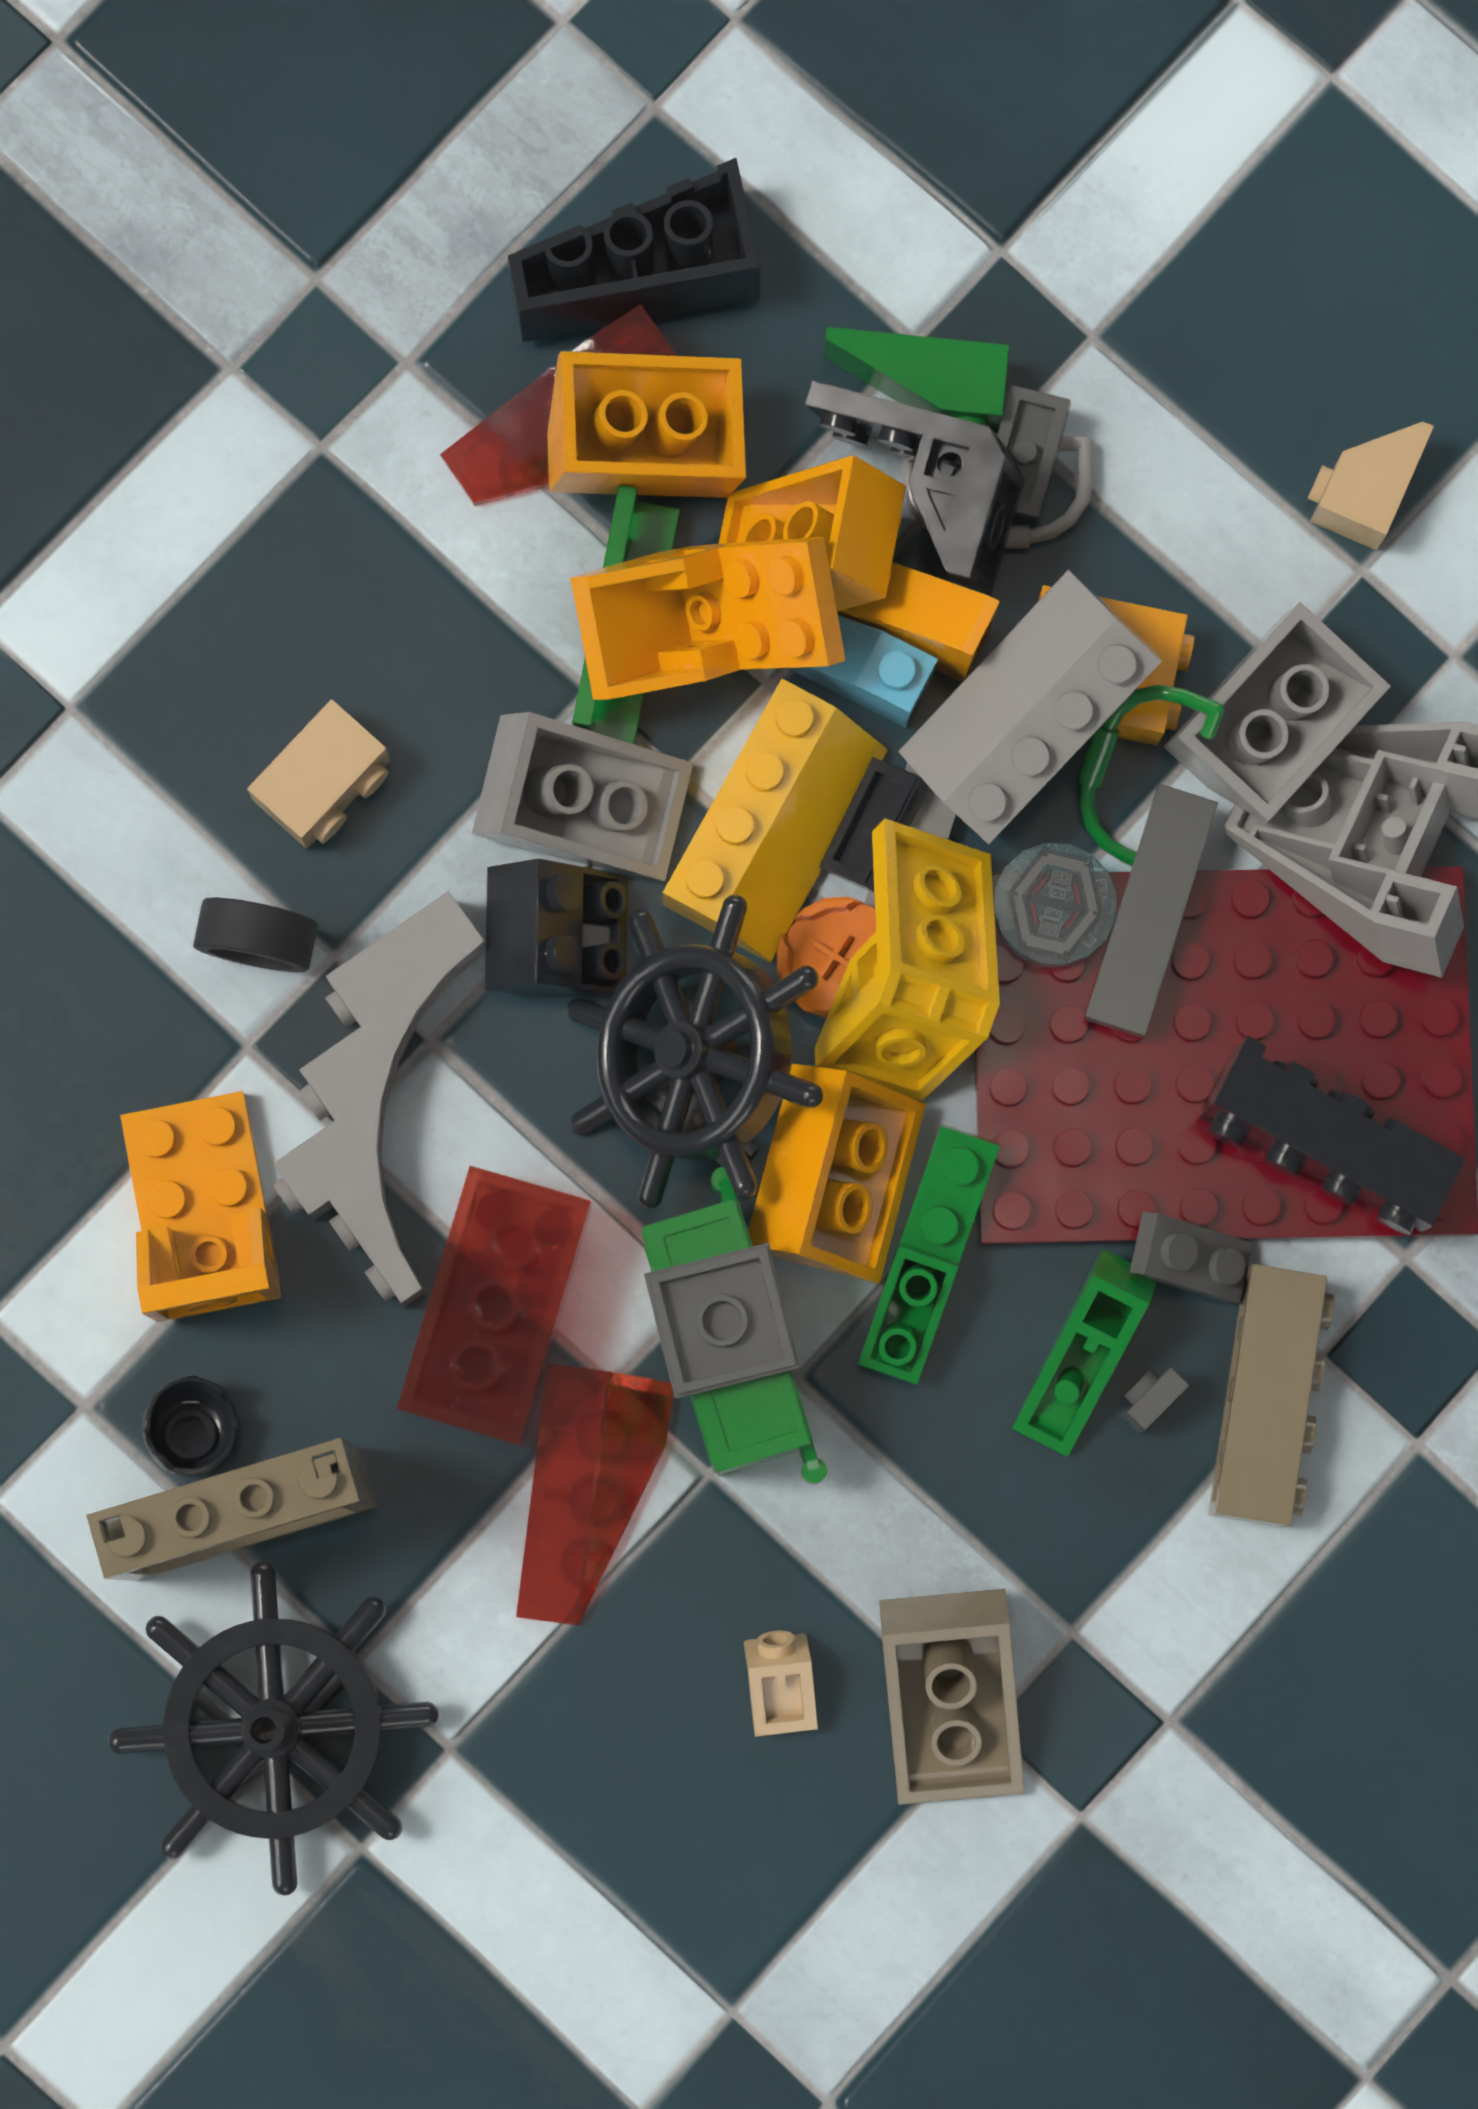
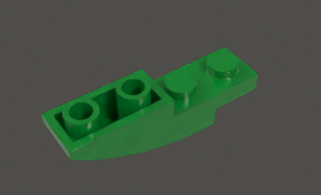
[858,1123,1000,1385]

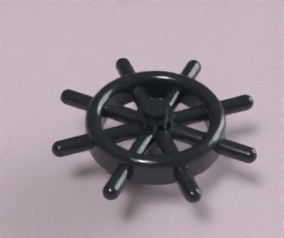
[566,894,824,1209]
[108,1562,439,1896]

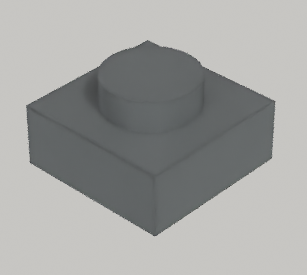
[1121,1368,1189,1433]

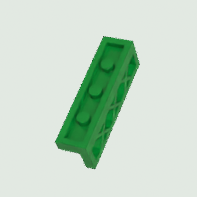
[572,485,680,744]

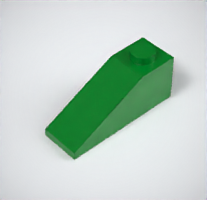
[824,327,1009,433]
[1012,1248,1157,1457]

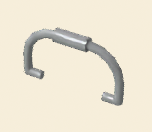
[902,436,1094,549]

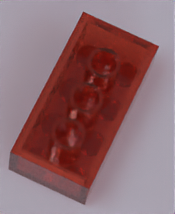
[396,1166,593,1448]

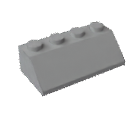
[898,569,1162,844]

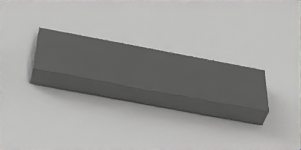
[1083,783,1218,1039]

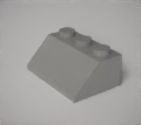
[1163,602,1391,823]

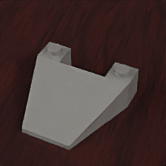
[1224,722,1478,978]

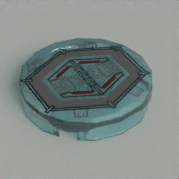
[993,843,1117,968]

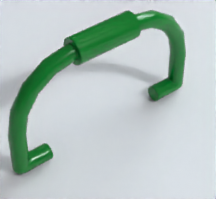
[1078,684,1224,866]

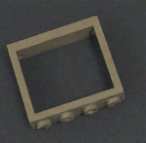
[86,1438,377,1581]

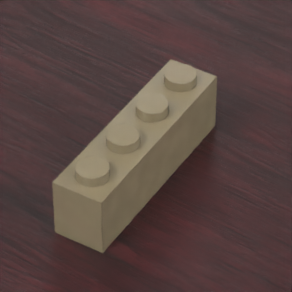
[1208,1264,1335,1527]

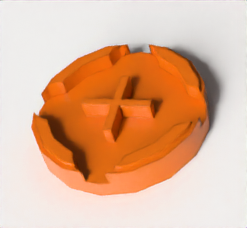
[777,897,876,1020]

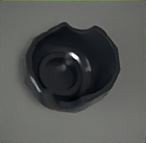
[142,1375,238,1477]

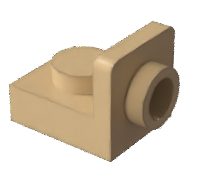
[744,1630,818,1737]

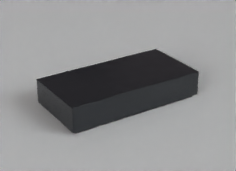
[819,757,929,893]

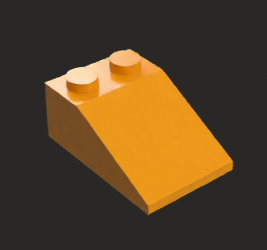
[719,455,906,610]

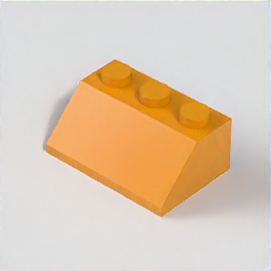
[547,351,746,498]
[748,1064,926,1284]

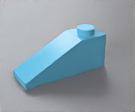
[788,615,938,728]

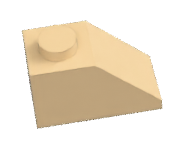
[1307,421,1434,551]

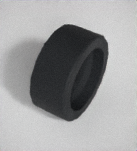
[193,897,318,972]

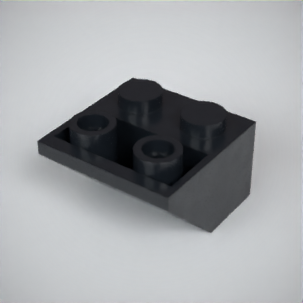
[485,858,628,998]

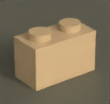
[247,699,390,849]

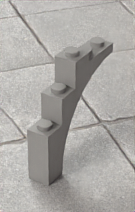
[272,891,486,1308]

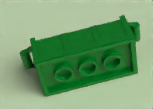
[641,1167,827,1485]

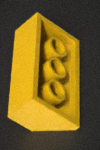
[662,679,888,964]

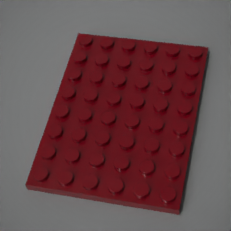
[974,866,1478,1245]

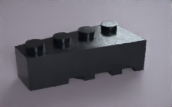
[508,157,760,342]
[1198,1035,1466,1235]

